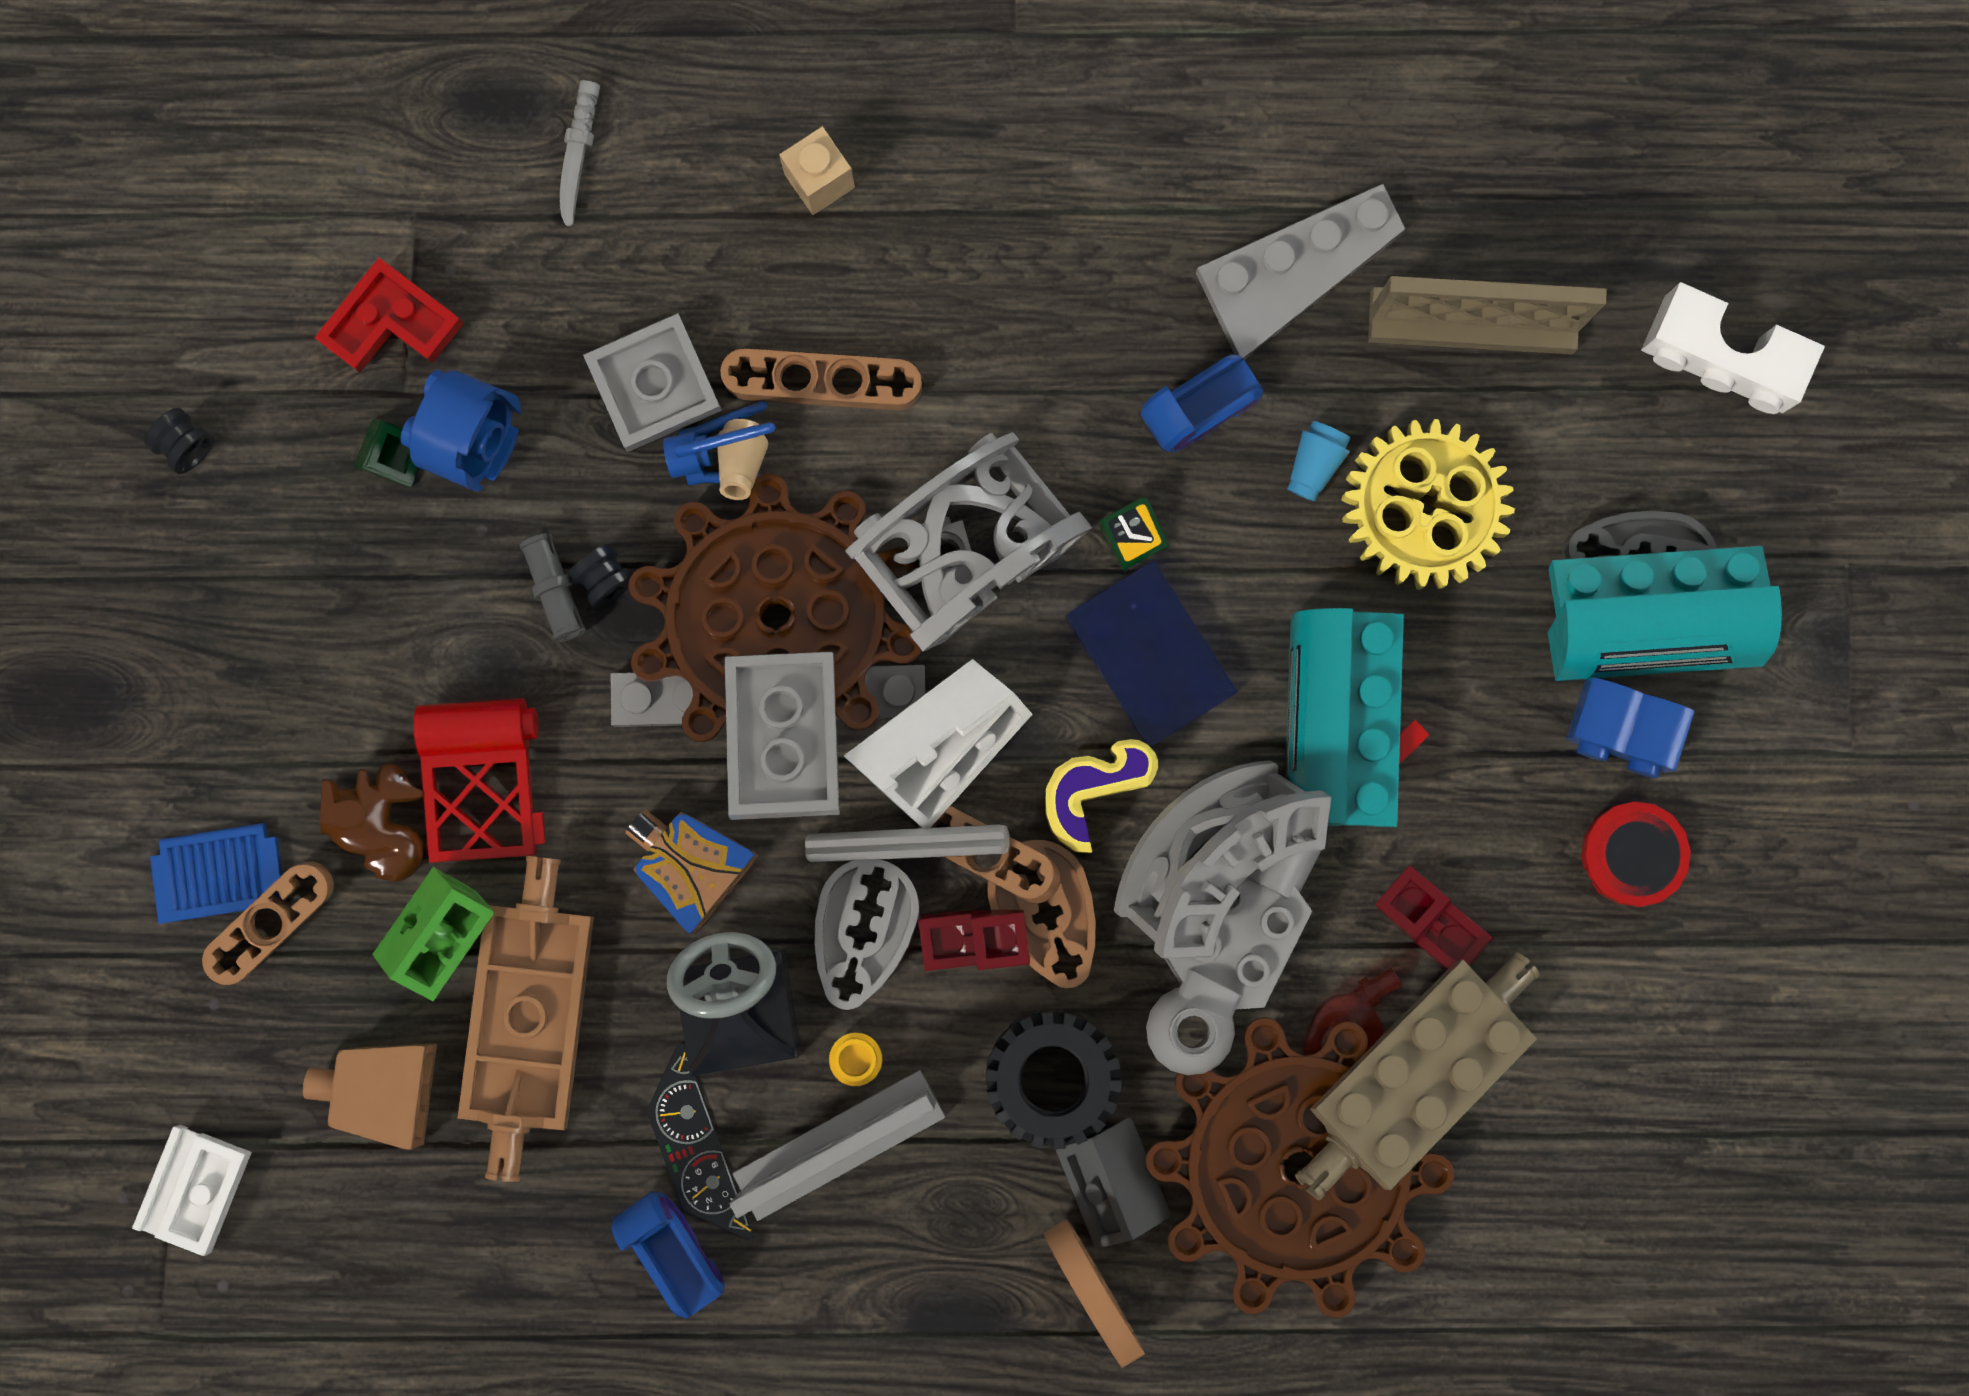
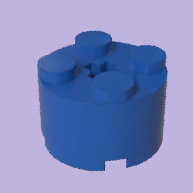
[401,369,521,491]

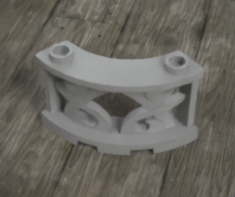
[845,432,1093,651]
[1114,760,1331,958]

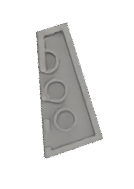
[1196,184,1405,360]

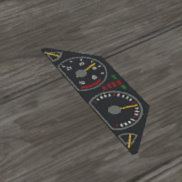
[647,1042,754,1240]

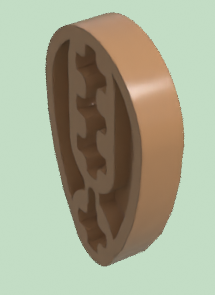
[988,840,1096,988]
[1043,1218,1145,1368]

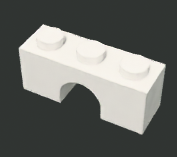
[1641,282,1825,414]

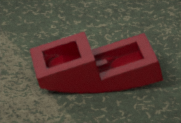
[1375,865,1493,970]
[918,909,1030,971]

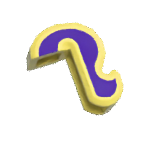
[1045,739,1158,853]

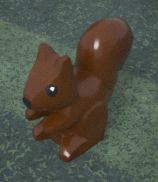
[320,763,424,882]

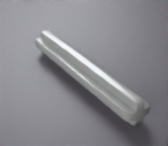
[805,825,1010,862]

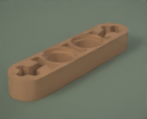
[720,349,922,410]

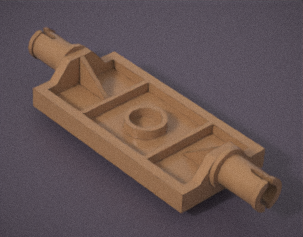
[457,856,594,1182]

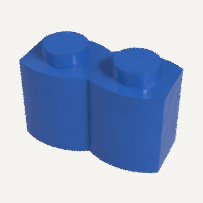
[1566,677,1695,778]

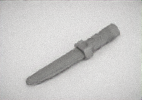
[560,80,600,227]

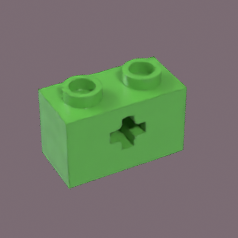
[372,866,495,1001]

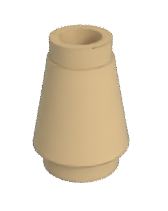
[717,419,769,500]

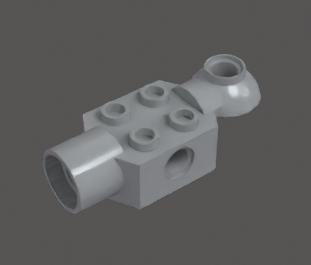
[1146,850,1321,1075]

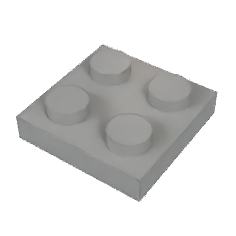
[583,313,722,452]

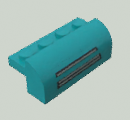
[1547,546,1782,681]
[1285,608,1404,828]

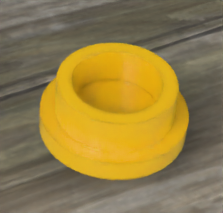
[829,1032,883,1086]

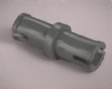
[520,534,586,642]

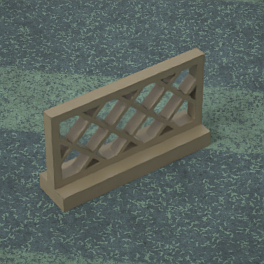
[1368,276,1607,354]

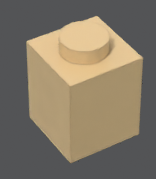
[779,126,855,215]

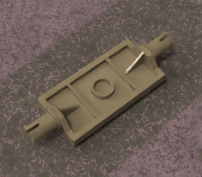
[1295,952,1540,1200]

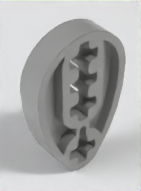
[814,859,920,1010]

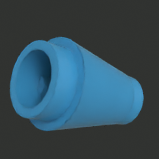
[1287,421,1351,502]

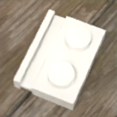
[132,1125,252,1256]

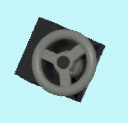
[667,932,802,1076]

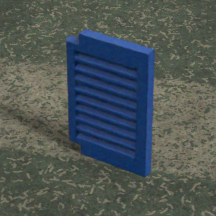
[150,823,286,924]

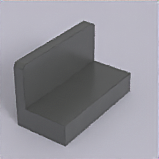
[1055,1118,1170,1249]

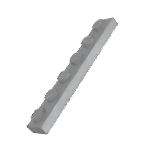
[611,665,926,727]

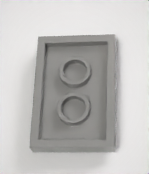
[725,652,840,820]

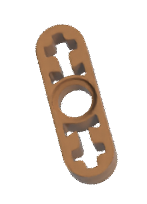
[919,806,1060,903]
[202,861,334,985]

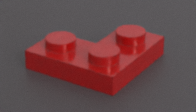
[314,257,464,373]

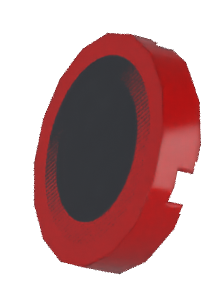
[1581,801,1691,907]

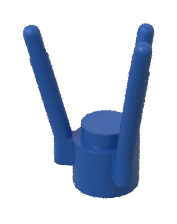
[663,401,776,486]

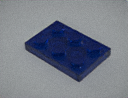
[1065,560,1238,748]

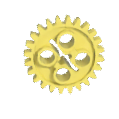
[1341,419,1515,590]

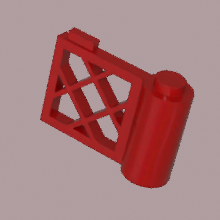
[414,698,546,863]

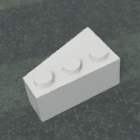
[844,659,1033,828]

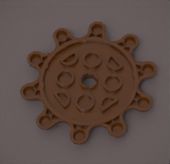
[628,473,922,742]
[1145,1017,1455,1318]

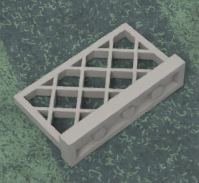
[729,1069,946,1221]

